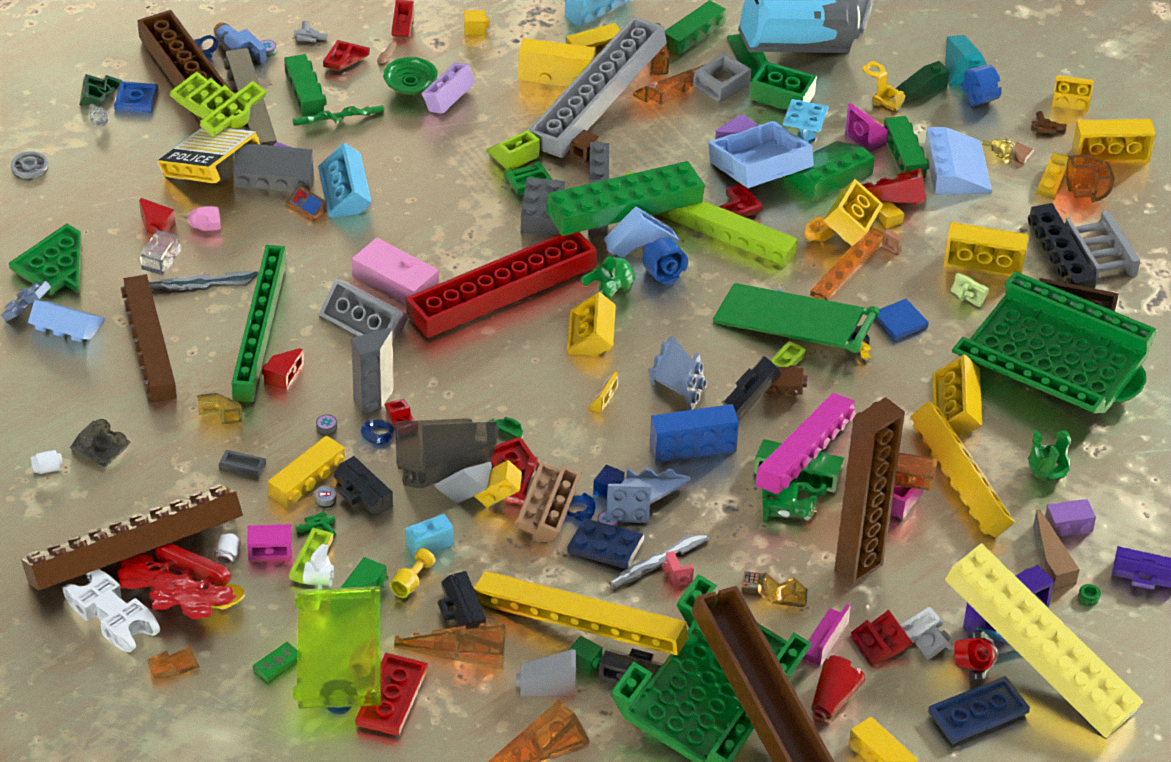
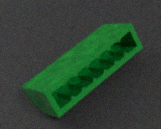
[753,439,845,493]

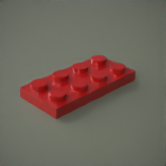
[355,652,428,736]

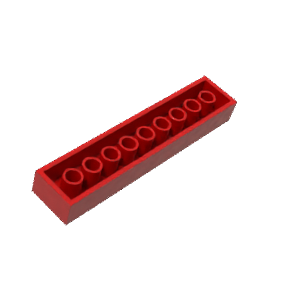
[406,232,597,339]

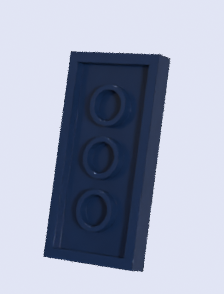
[928,676,1030,744]

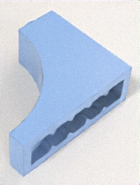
[604,206,679,258]

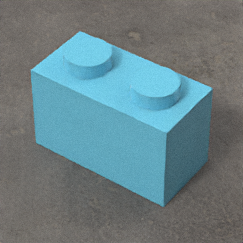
[405,514,454,559]

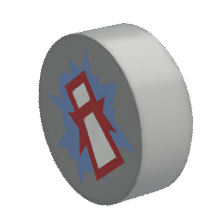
[315,486,336,506]

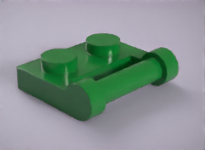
[503,161,553,195]

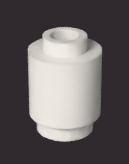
[30,450,63,474]
[215,533,241,567]

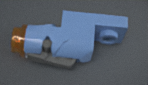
[213,22,267,64]

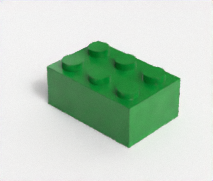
[750,61,817,110]

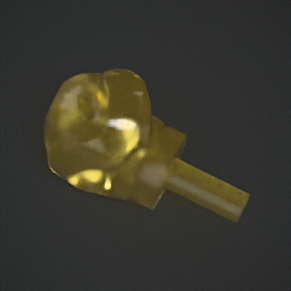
[982,139,1015,158]

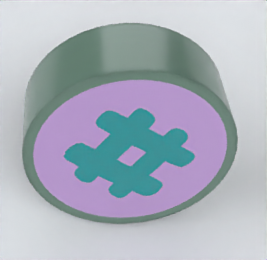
[261,40,276,56]

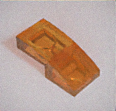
[147,646,200,678]

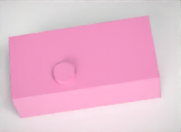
[352,237,439,304]

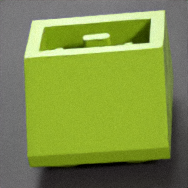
[486,130,540,170]

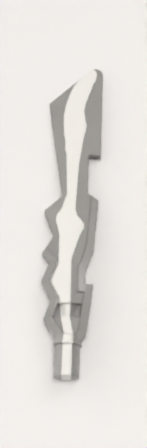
[609,535,709,589]

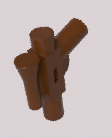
[1031,111,1067,134]

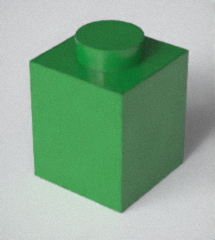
[568,636,603,676]

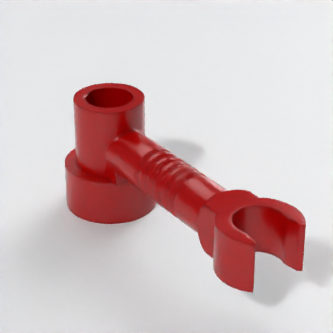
[504,455,538,506]

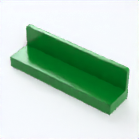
[727,34,768,82]

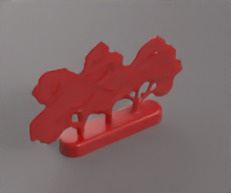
[117,543,236,620]

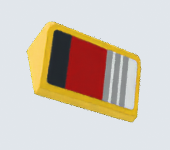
[588,371,618,413]

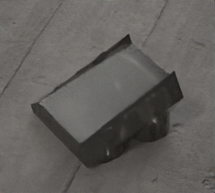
[70,419,131,467]

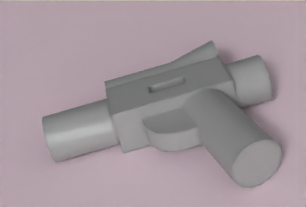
[294,20,328,43]

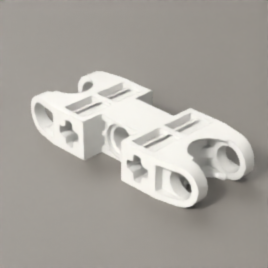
[63,569,160,652]

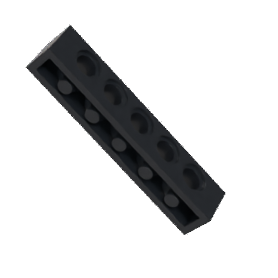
[1028,203,1097,289]

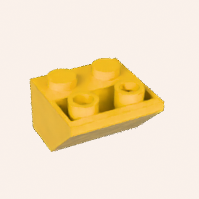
[1052,75,1094,111]

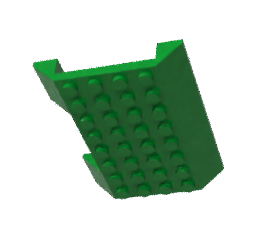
[610,574,812,762]

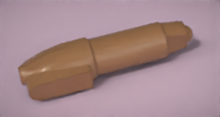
[377,41,397,64]

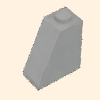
[516,650,576,696]

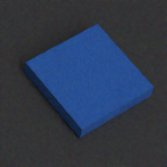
[114,81,159,113]
[876,299,929,340]

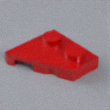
[323,40,370,71]

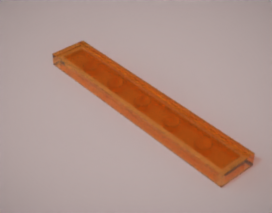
[810,226,884,300]

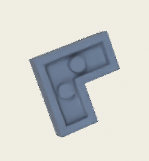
[1,281,51,321]

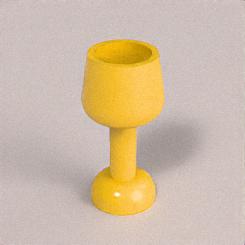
[390,548,435,598]

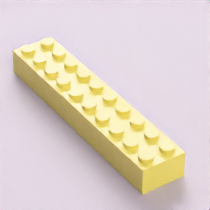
[945,543,1143,738]

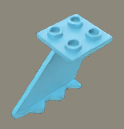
[783,99,829,143]

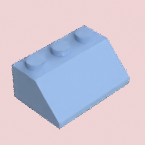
[28,300,105,342]

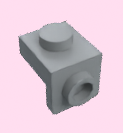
[914,626,954,660]

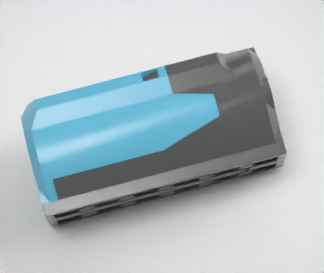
[738,0,860,53]

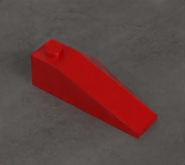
[861,169,926,204]

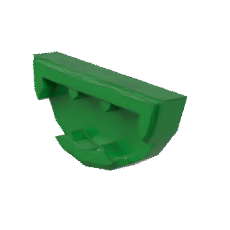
[485,417,523,440]

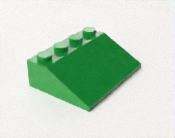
[784,141,875,202]

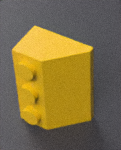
[567,292,615,356]

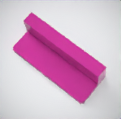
[803,604,851,666]

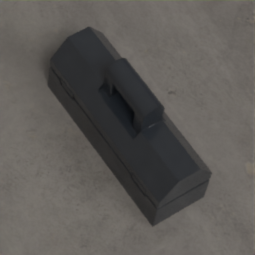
[722,356,781,420]
[334,456,393,514]
[437,571,487,637]
[599,648,663,683]

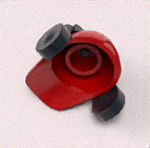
[954,630,998,680]

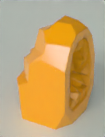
[803,217,834,242]

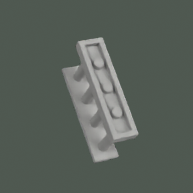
[1065,210,1140,283]

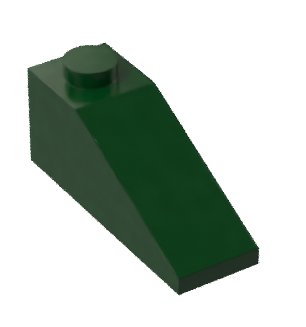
[893,61,949,104]

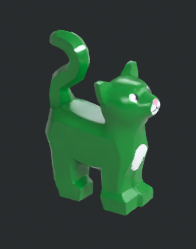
[762,481,828,521]

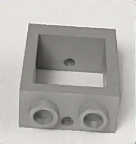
[693,53,751,103]

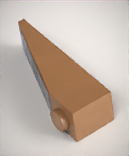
[1033,509,1080,590]

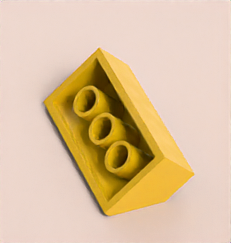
[932,354,982,435]

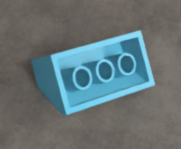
[318,143,372,218]

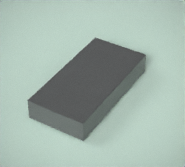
[219,450,266,478]

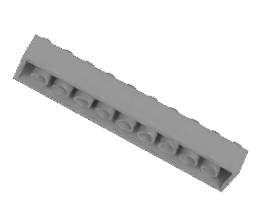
[529,17,667,158]

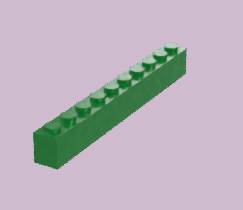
[231,245,286,402]

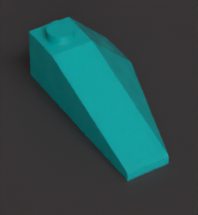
[945,35,987,86]

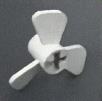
[303,544,334,612]

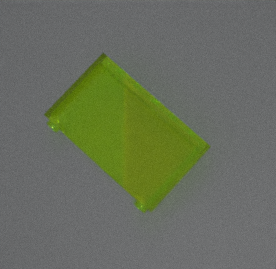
[293,586,381,709]

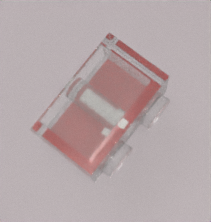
[140,230,181,275]

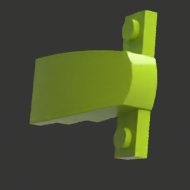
[170,72,267,137]

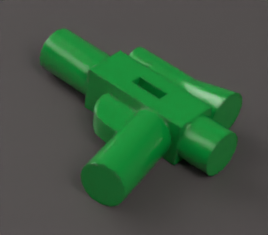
[295,510,337,539]

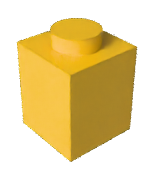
[464,10,490,36]

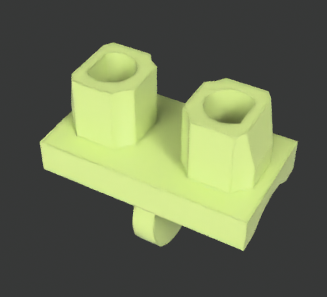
[950,273,989,307]

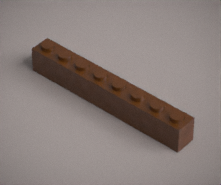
[121,274,177,402]

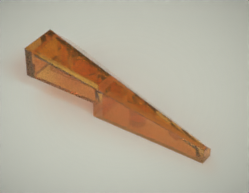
[633,64,705,105]
[488,700,589,762]

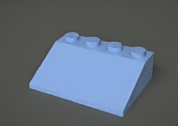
[925,127,992,194]

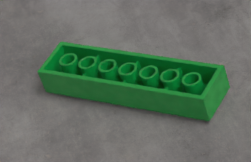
[546,161,705,236]

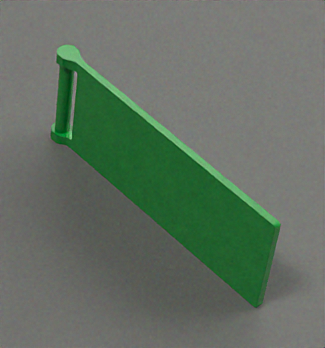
[713,283,880,353]

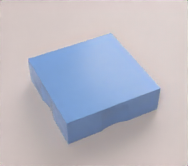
[708,121,814,188]

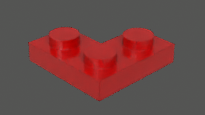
[719,184,762,217]

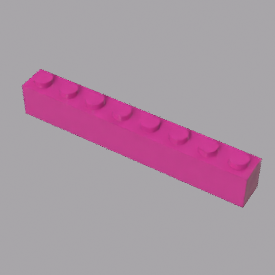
[755,393,856,494]

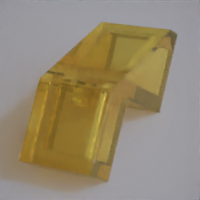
[197,393,243,425]
[758,572,808,607]

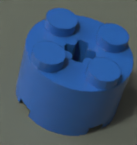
[961,64,1002,106]
[642,237,688,284]

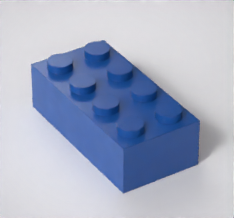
[649,404,739,463]

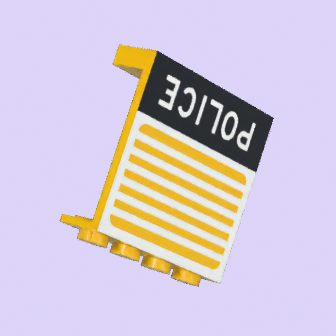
[158,128,260,183]

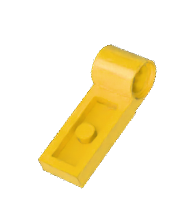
[1036,152,1072,200]

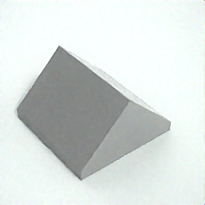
[434,462,492,504]

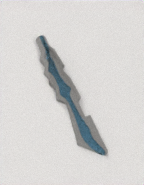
[149,271,258,291]

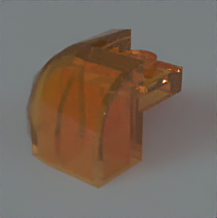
[1066,155,1115,202]

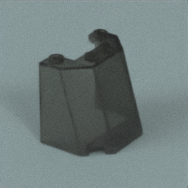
[395,418,499,488]

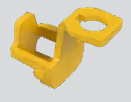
[862,61,906,112]

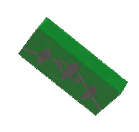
[253,642,302,682]

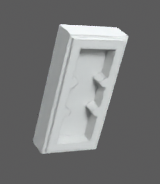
[901,607,943,643]

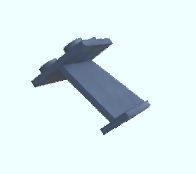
[648,337,707,410]
[606,468,690,523]

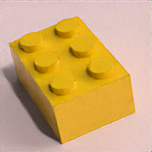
[823,179,883,246]

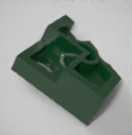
[79,74,122,106]

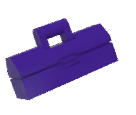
[1111,546,1171,590]

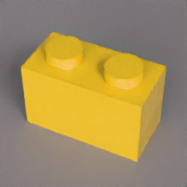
[474,460,522,507]

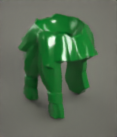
[581,256,635,298]
[1027,430,1071,481]

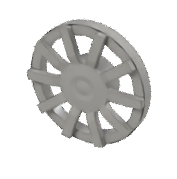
[11,152,48,179]

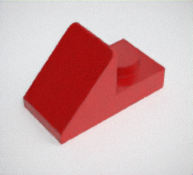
[391,0,414,38]

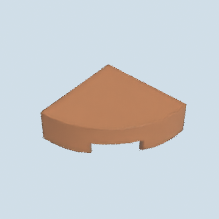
[1014,142,1033,164]

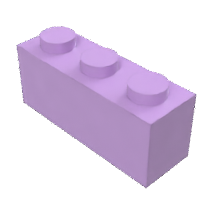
[422,63,476,114]

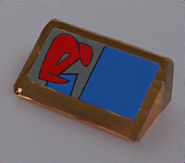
[286,185,327,221]

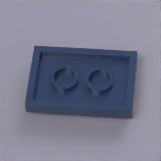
[567,518,644,569]

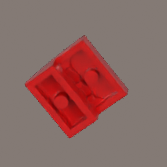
[850,609,914,665]

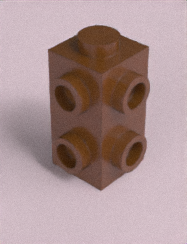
[765,365,808,396]

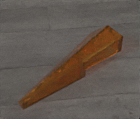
[394,621,506,670]

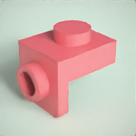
[662,551,694,586]

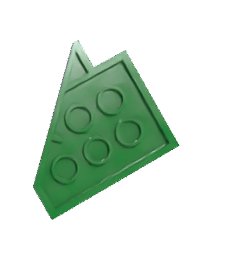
[9,223,81,295]

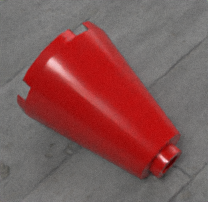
[811,655,866,720]

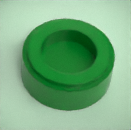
[1078,584,1101,605]

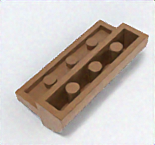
[514,462,582,542]

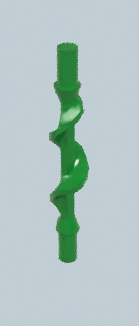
[293,105,384,126]

